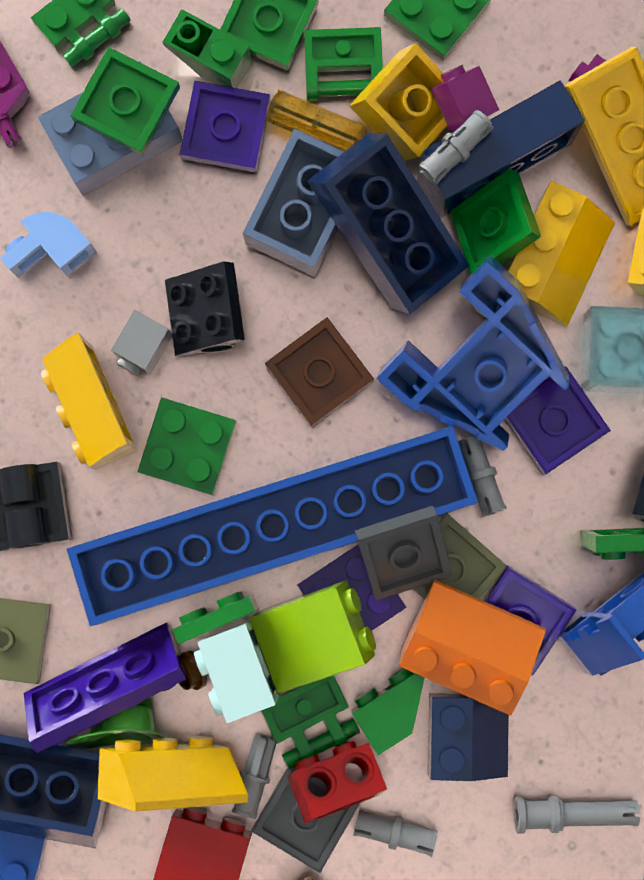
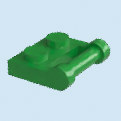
[304,27,383,102]

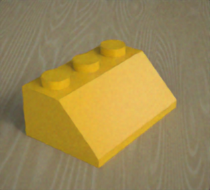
[508,180,615,327]
[41,333,138,470]
[98,736,248,812]

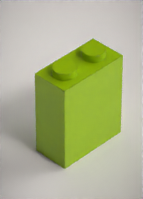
[249,580,376,693]

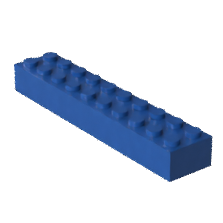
[67,426,478,627]

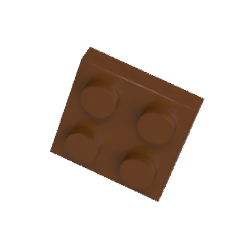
[264,317,374,427]

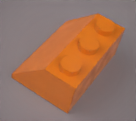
[399,579,546,716]

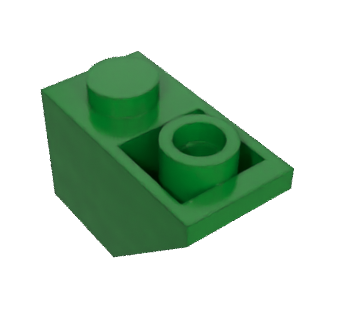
[162,9,252,88]
[351,668,425,755]

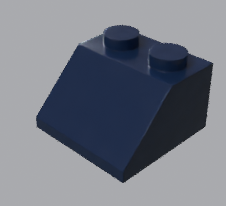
[427,693,509,781]

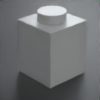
[111,310,172,376]

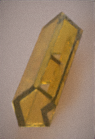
[266,89,367,152]

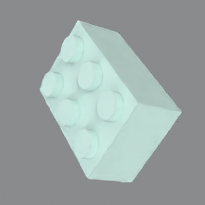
[194,621,280,723]

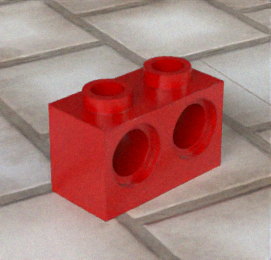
[288,741,387,825]

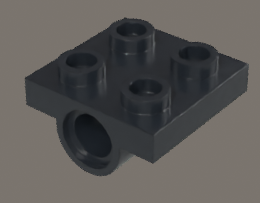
[165,261,245,357]
[0,461,71,552]

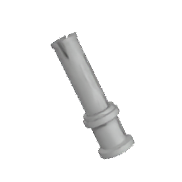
[514,796,640,834]

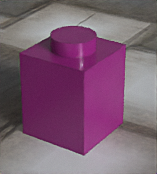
[431,64,499,132]

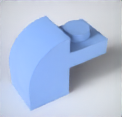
[0,212,97,278]

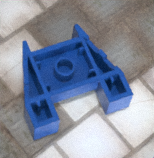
[377,255,569,451]
[558,572,644,676]

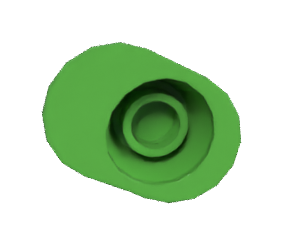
[66,699,165,748]

